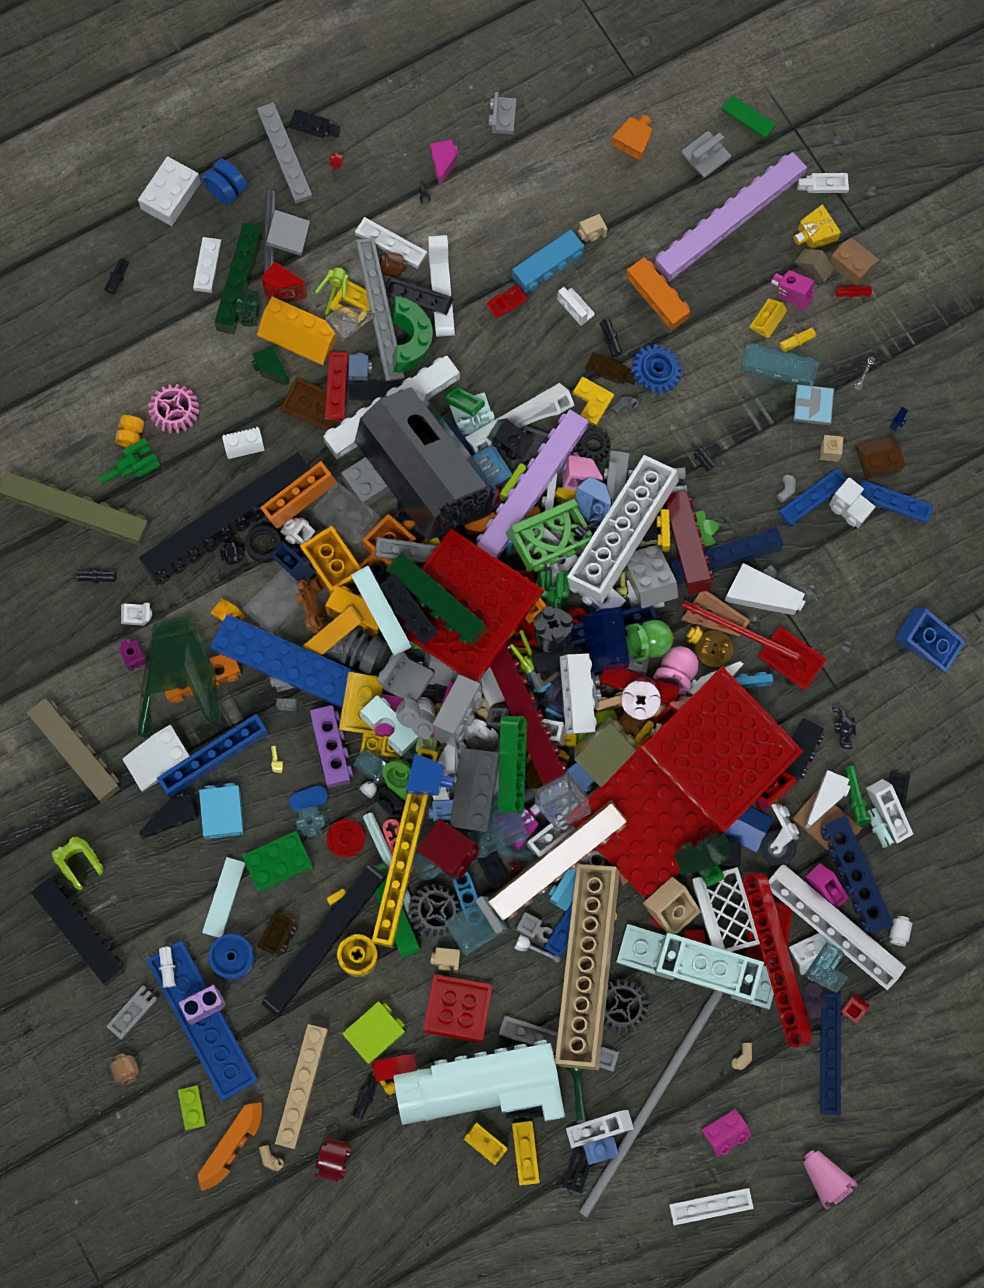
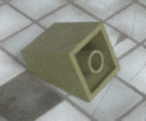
[574,717,636,787]

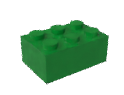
[242,831,314,894]

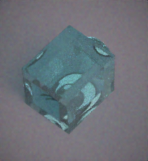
[353,749,386,783]

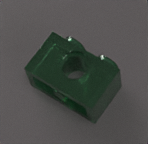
[236,288,262,327]

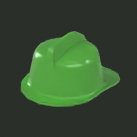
[382,757,412,801]

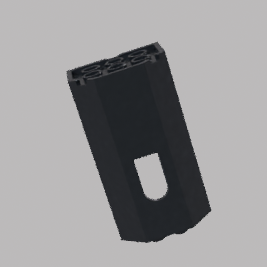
[354,387,498,541]

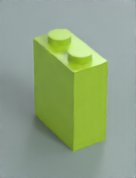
[342,1001,405,1065]

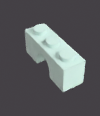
[360,696,418,756]

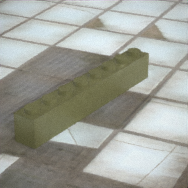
[0,472,150,546]

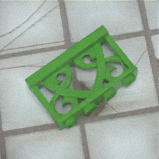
[506,499,593,572]

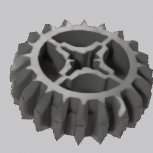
[408,884,461,939]
[604,979,649,1034]

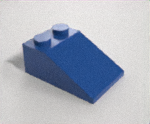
[894,608,966,673]

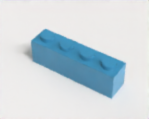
[512,230,584,293]

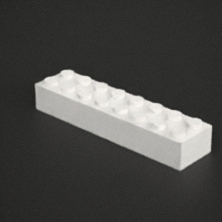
[567,455,678,603]

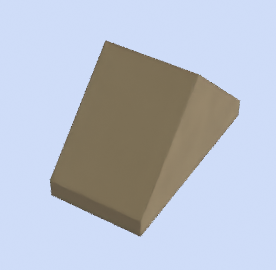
[794,248,835,283]

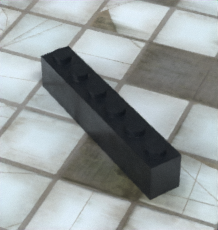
[30,877,125,986]

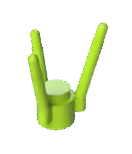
[315,268,348,315]
[510,630,534,675]

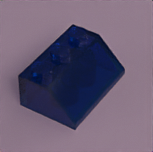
[582,607,630,673]

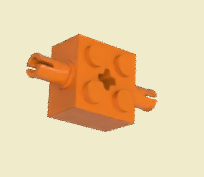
[359,514,416,569]

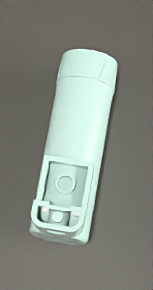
[394,1040,565,1125]

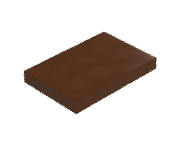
[280,377,347,432]

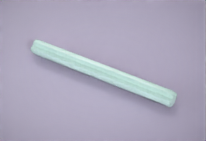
[363,812,413,920]

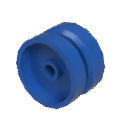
[201,158,248,206]
[209,934,255,981]

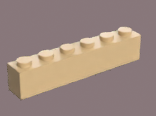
[275,1024,328,1150]

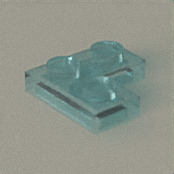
[805,942,848,993]

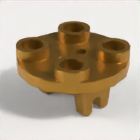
[695,630,733,668]

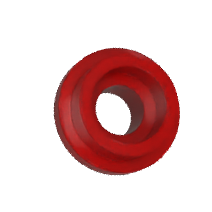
[329,151,342,170]

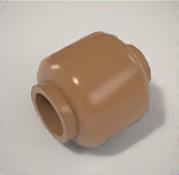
[110,1053,139,1085]

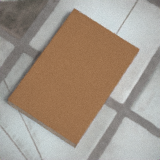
[792,790,862,850]

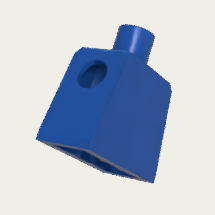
[406,754,455,796]

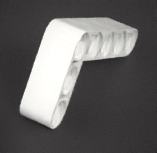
[428,235,455,337]

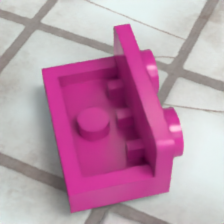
[701,1109,751,1157]

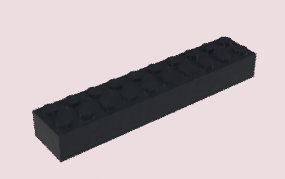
[139,452,310,586]

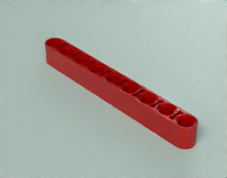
[743,873,812,1048]

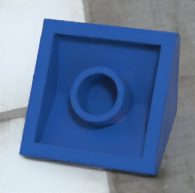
[721,807,773,853]

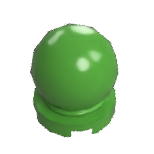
[624,620,673,662]

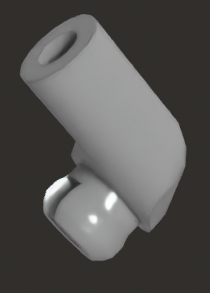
[777,475,796,502]

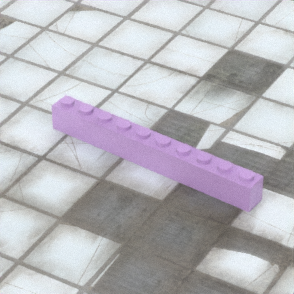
[654,152,807,282]
[475,409,589,559]

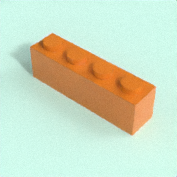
[626,257,690,331]
[260,461,337,529]

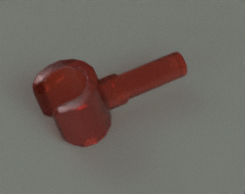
[509,861,523,873]

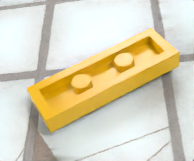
[512,1121,540,1186]

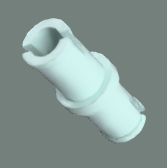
[867,808,894,848]

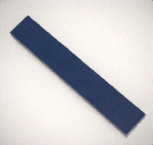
[820,993,841,1115]

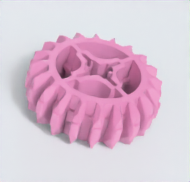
[148,384,199,434]

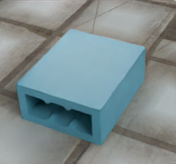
[199,783,244,839]

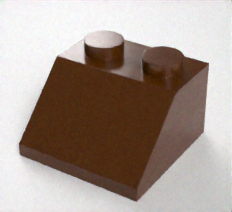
[855,436,905,480]

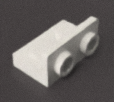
[557,287,594,326]
[789,933,836,975]

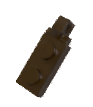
[585,352,637,385]

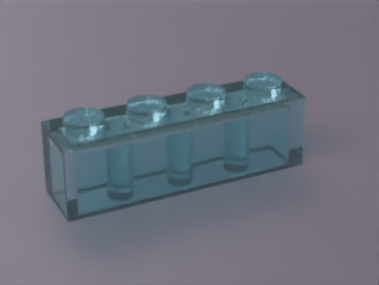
[740,343,819,386]

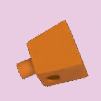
[611,115,653,161]

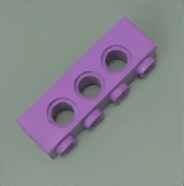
[310,705,353,788]

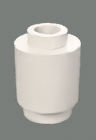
[889,916,913,946]

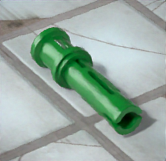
[843,766,872,826]

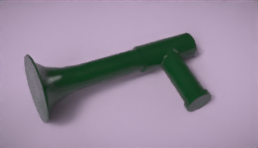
[566,1067,589,1123]

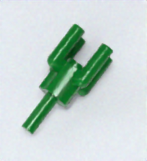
[98,438,160,484]
[538,571,570,610]

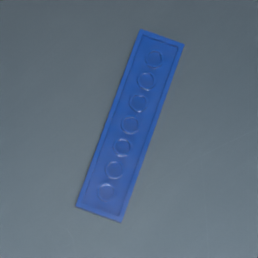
[210,614,361,708]
[146,940,258,1101]

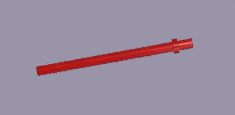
[682,600,800,661]

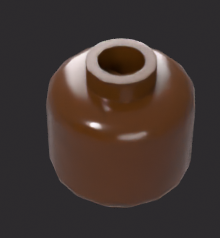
[379,251,407,277]

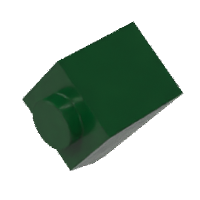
[251,345,289,385]

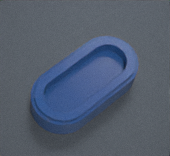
[290,786,328,813]

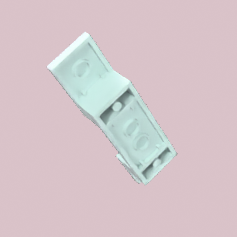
[616,924,774,1010]

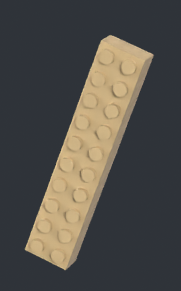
[555,864,620,1070]

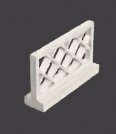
[692,867,760,952]

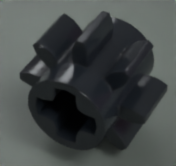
[220,542,244,565]

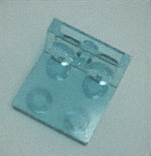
[444,902,499,957]

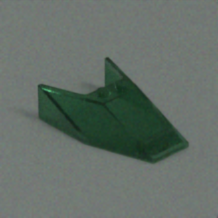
[137,616,221,739]

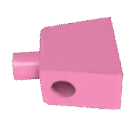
[562,452,603,490]

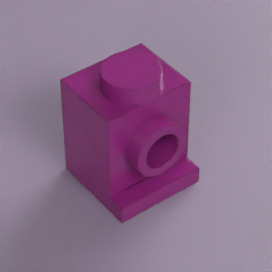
[118,639,147,671]

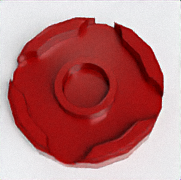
[326,819,365,858]

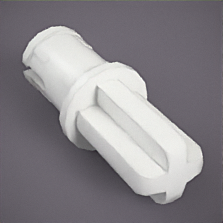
[159,947,176,988]

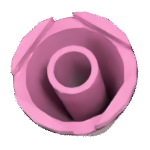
[803,1150,858,1210]

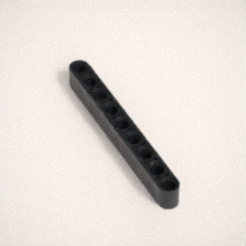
[261,864,386,1017]

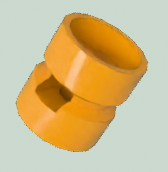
[115,415,145,448]

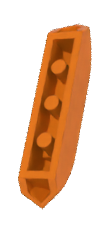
[198,1103,262,1191]

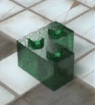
[674,833,732,875]

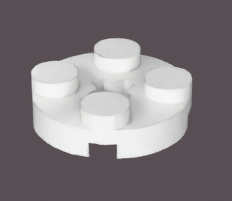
[465,719,499,752]

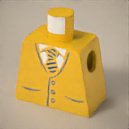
[793,205,841,249]

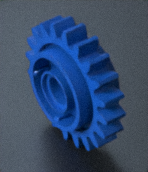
[631,344,683,395]

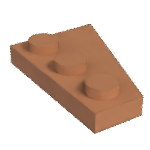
[681,591,750,637]

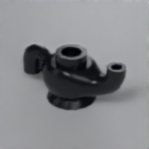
[832,706,856,749]

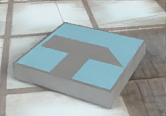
[793,384,834,425]
[476,896,509,934]

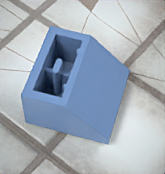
[575,476,611,529]

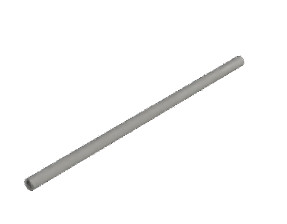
[579,990,724,1218]

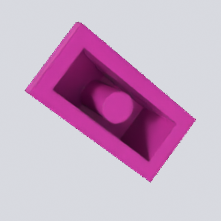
[430,139,458,184]
[806,864,849,909]

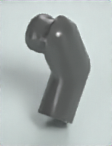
[611,396,639,415]

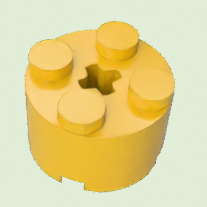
[337,934,378,977]

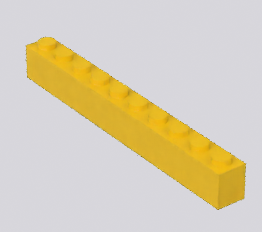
[372,748,439,948]

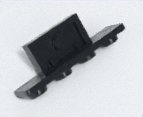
[380,574,438,645]

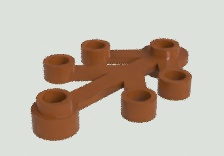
[295,576,327,633]

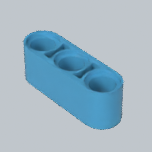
[453,872,483,927]

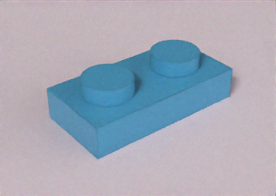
[734,672,773,688]

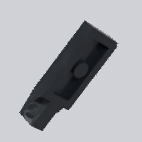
[289,109,341,138]

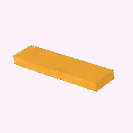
[302,606,363,656]

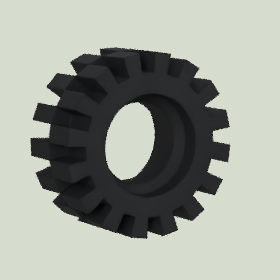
[576,427,611,464]

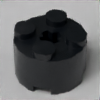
[533,606,573,653]

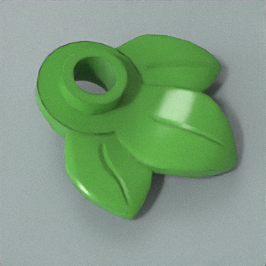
[695,511,719,547]

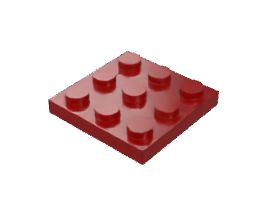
[423,974,492,1043]

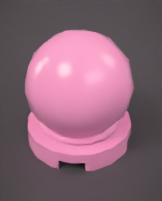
[653,646,699,696]

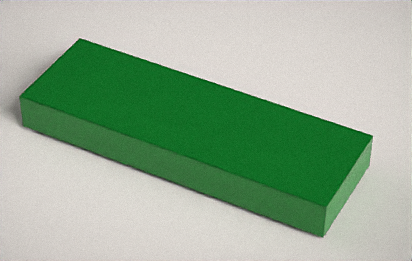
[721,95,776,140]

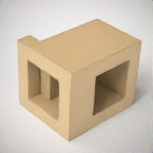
[578,214,607,242]
[431,948,460,972]

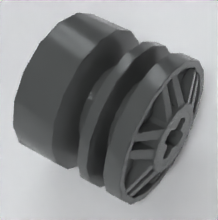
[341,626,387,676]

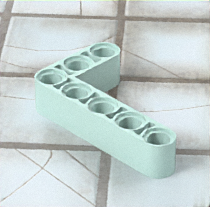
[351,566,411,656]

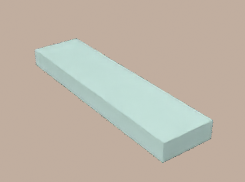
[202,857,246,938]

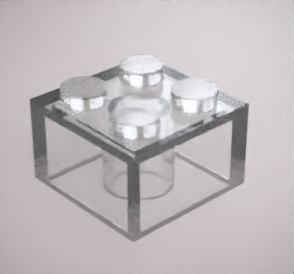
[535,773,591,830]

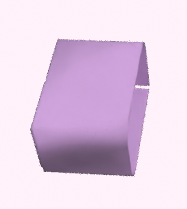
[179,985,225,1025]

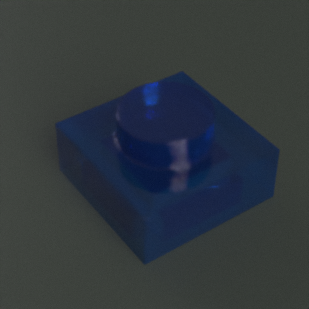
[889,407,908,431]

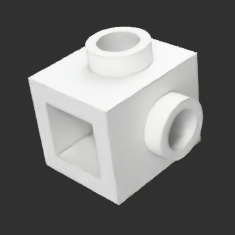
[280,517,315,545]

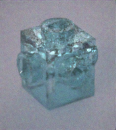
[296,806,325,838]

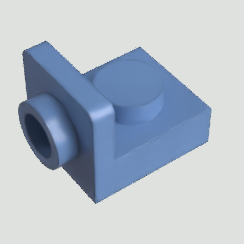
[429,800,453,823]
[583,1136,619,1165]

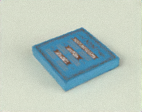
[472,445,512,487]

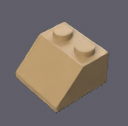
[643,877,701,935]

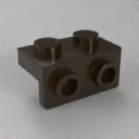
[257,911,298,958]

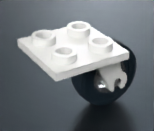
[760,803,800,866]

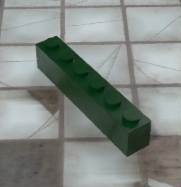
[214,222,263,335]
[386,552,489,647]

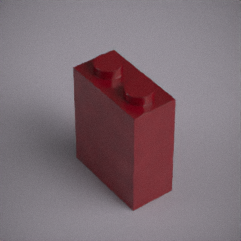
[416,819,480,881]

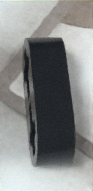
[375,787,405,820]

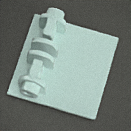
[449,392,494,436]

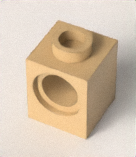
[820,435,843,462]

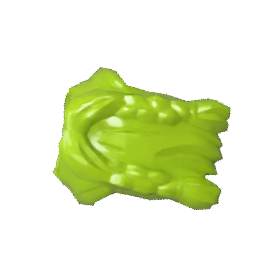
[52,836,103,890]

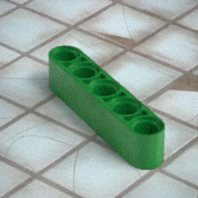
[498,716,527,814]
[375,862,420,959]

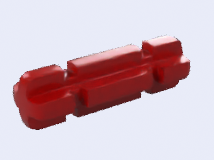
[835,286,872,297]

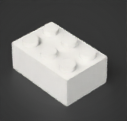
[138,156,201,226]

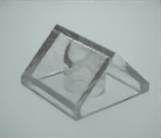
[326,306,376,342]

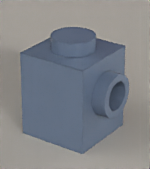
[349,353,372,381]

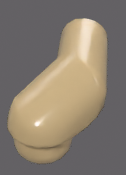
[732,1043,752,1070]
[259,1145,284,1171]

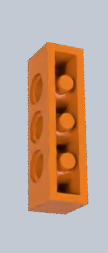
[159,654,242,703]

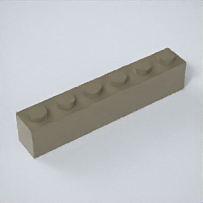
[27,698,120,803]

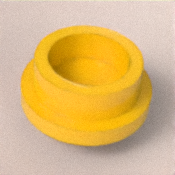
[686,625,703,644]

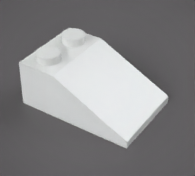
[123,725,190,792]

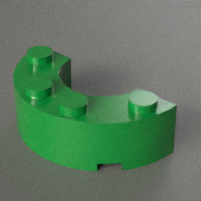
[391,296,433,373]

